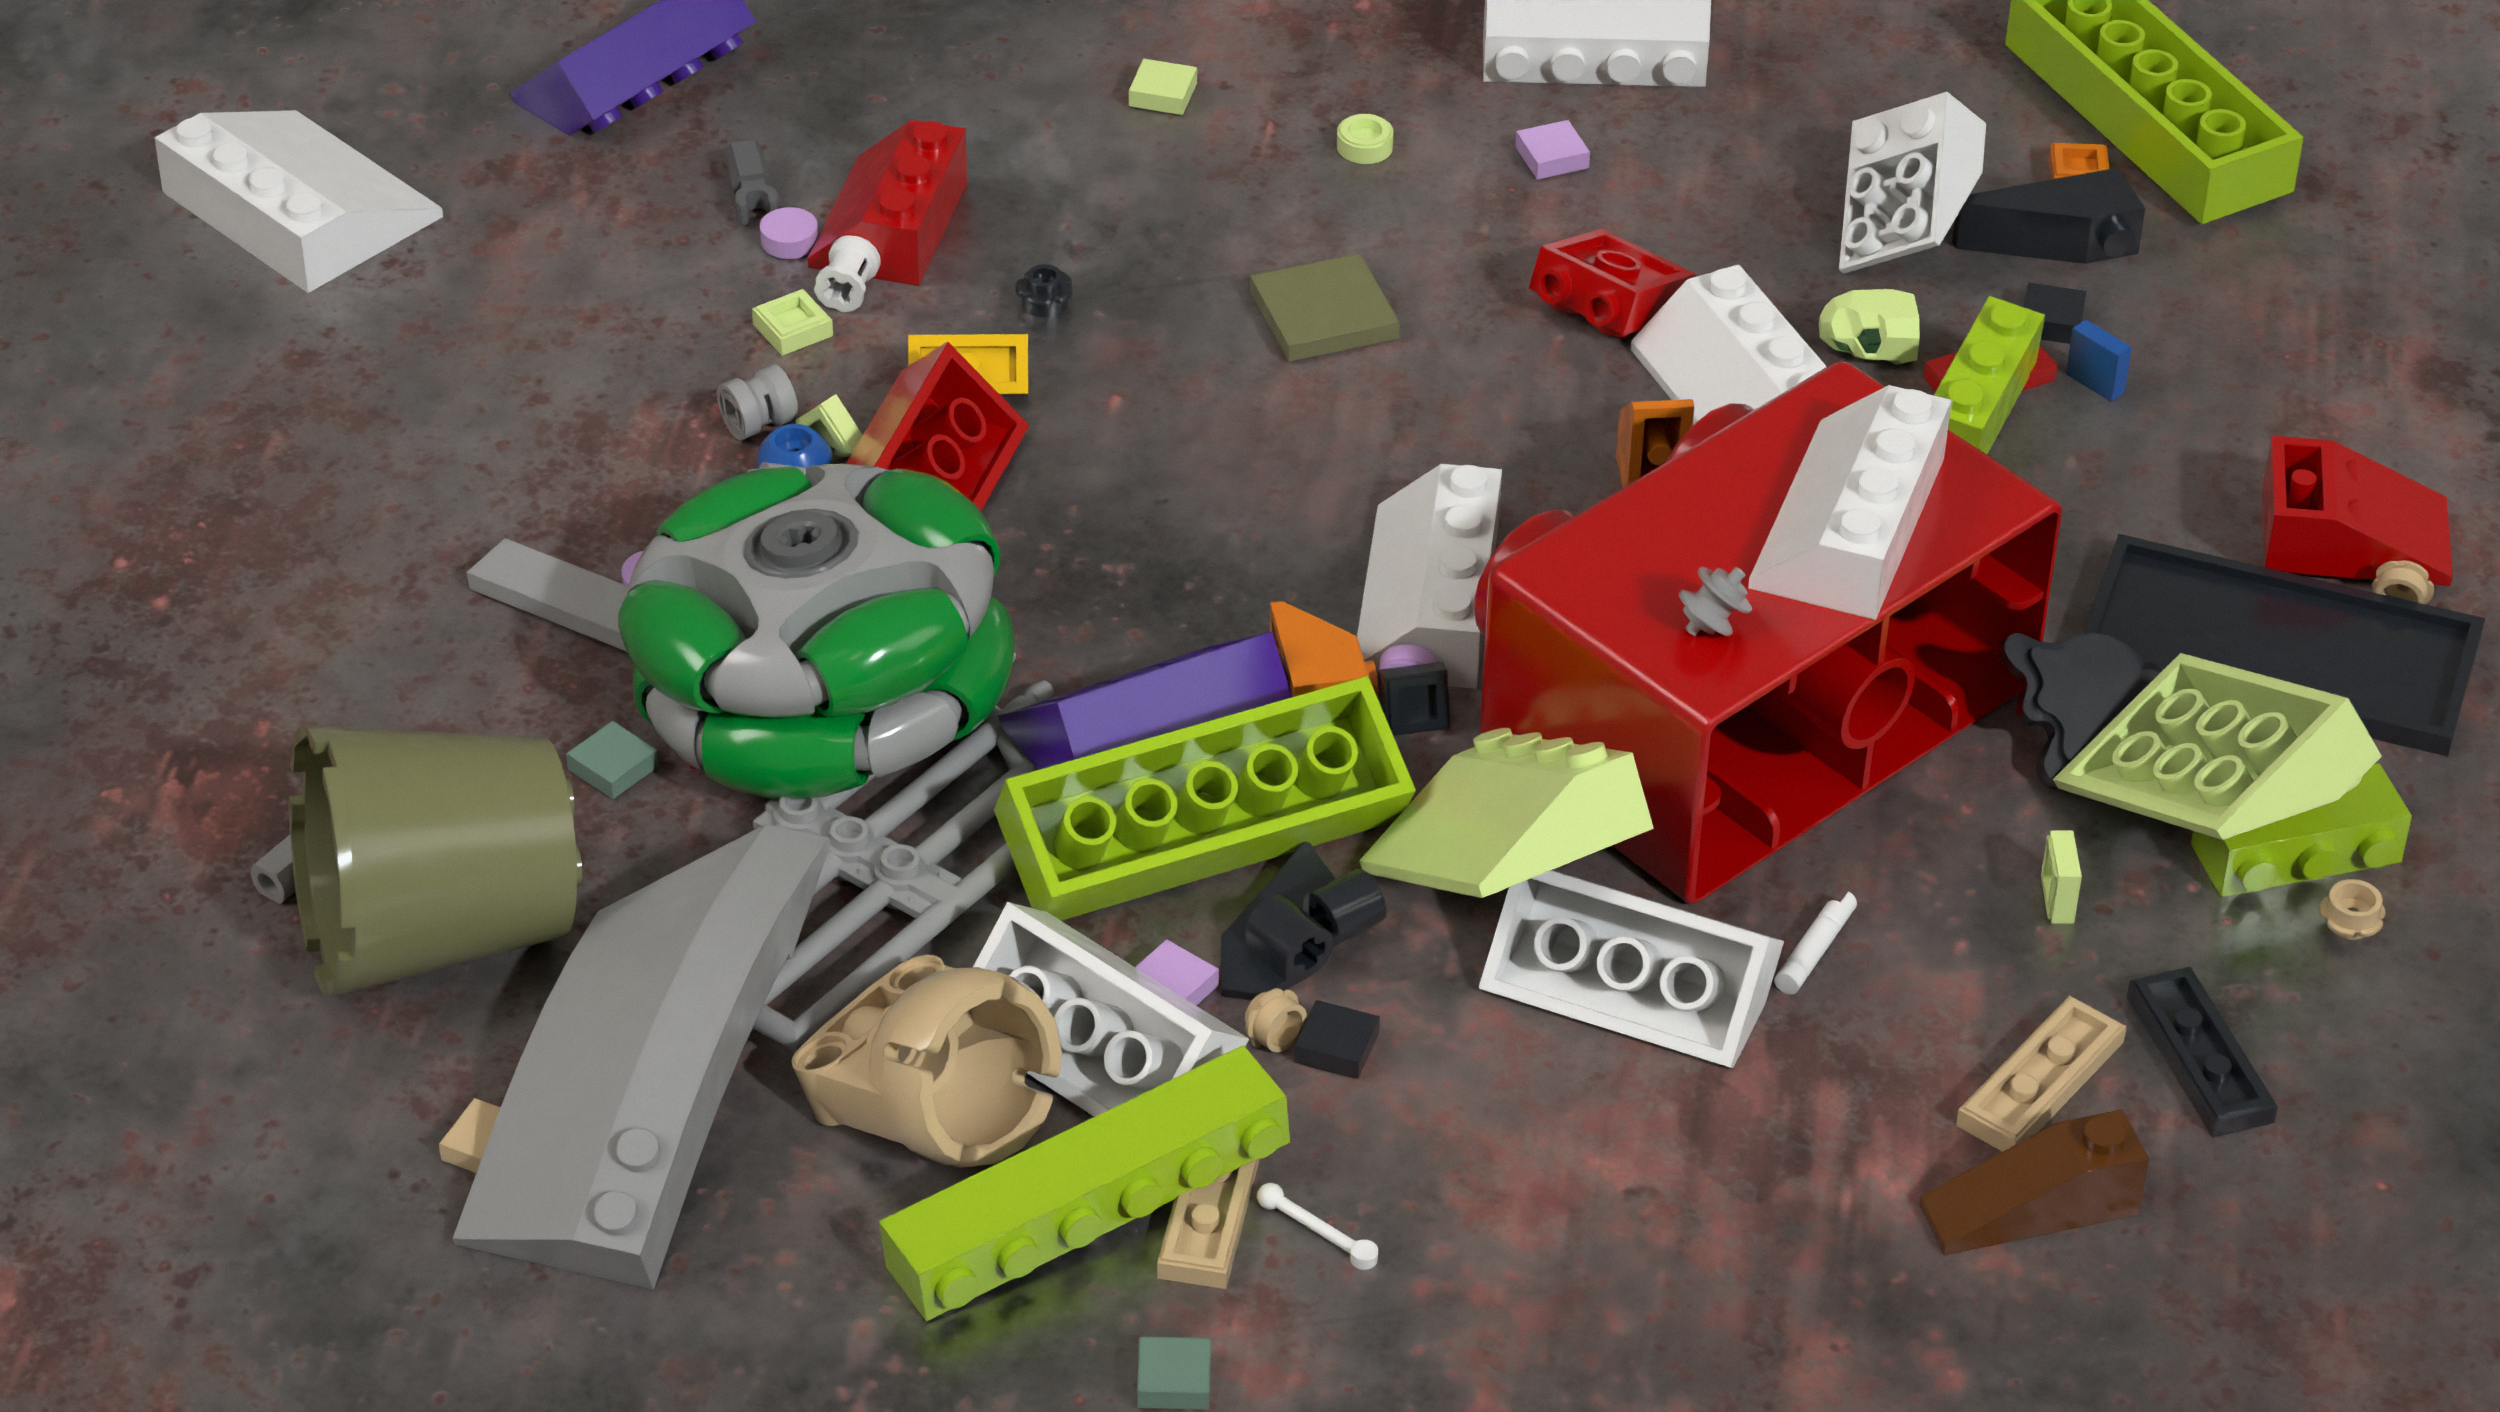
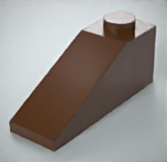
[1919,1109,2149,1255]

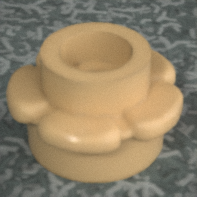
[2372,560,2434,604]
[2319,879,2385,940]
[1245,988,1307,1053]

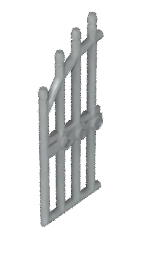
[752,651,1054,1053]

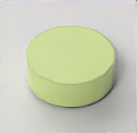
[1337,114,1394,164]

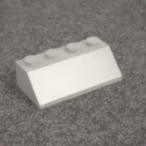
[1631,264,1827,425]
[1748,385,1952,620]
[1357,464,1502,689]
[1479,870,1784,1068]
[973,902,1249,1117]

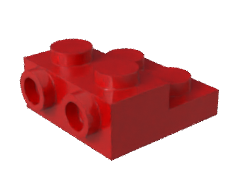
[1528,228,1696,337]

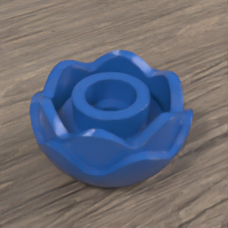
[757,424,832,469]

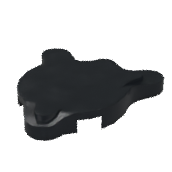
[1998,633,2163,789]

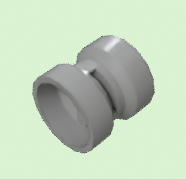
[717,364,798,440]

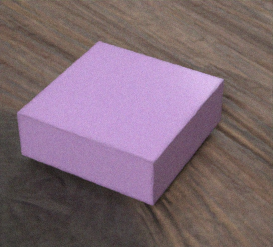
[1515,120,1590,179]
[1135,939,1219,1006]

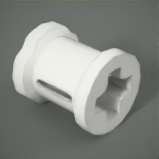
[814,235,881,312]

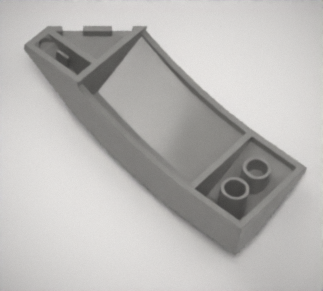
[452,824,831,1290]

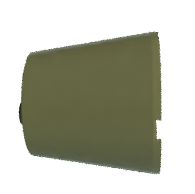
[289,725,582,996]

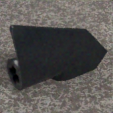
[1221,842,1386,1000]

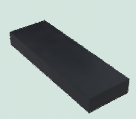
[2127,967,2278,1138]

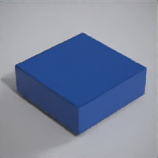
[2066,320,2132,402]

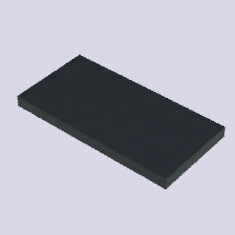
[2083,534,2485,757]

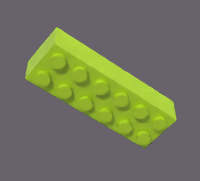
[2005,0,2304,225]
[994,676,1416,921]

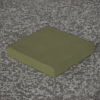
[1250,253,1400,362]

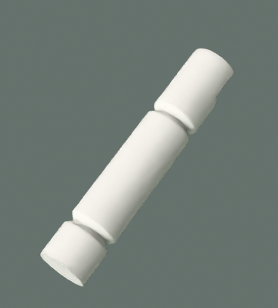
[1774,891,1857,995]

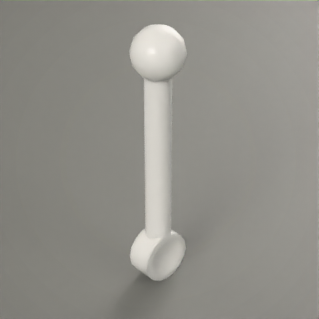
[1257,1183,1378,1270]

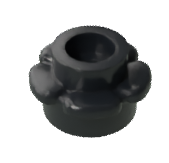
[1015,264,1073,317]

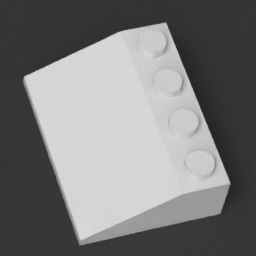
[1483,0,1711,87]
[154,110,443,293]

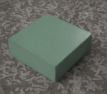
[566,721,659,799]
[1137,1337,1211,1410]

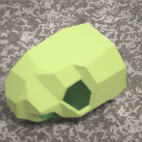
[1819,289,1920,365]

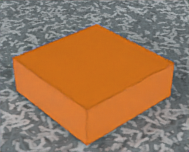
[2048,143,2109,180]

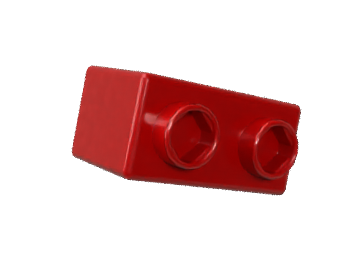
[1473,361,2062,904]

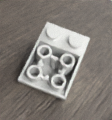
[1839,92,1986,274]

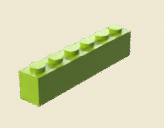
[879,1045,1290,1321]

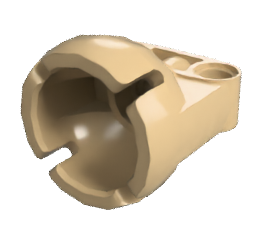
[791,955,1062,1168]

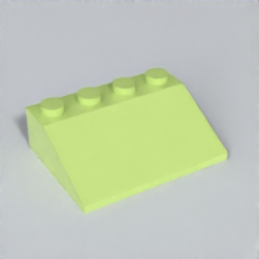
[2053,653,2382,840]
[1359,728,1654,898]

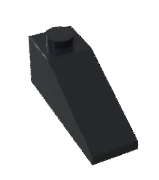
[1952,168,2145,264]

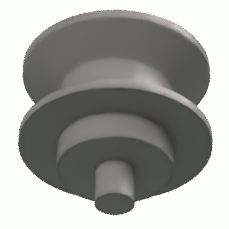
[1679,567,1752,636]

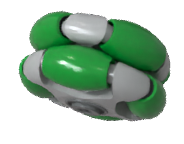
[618,464,1015,800]

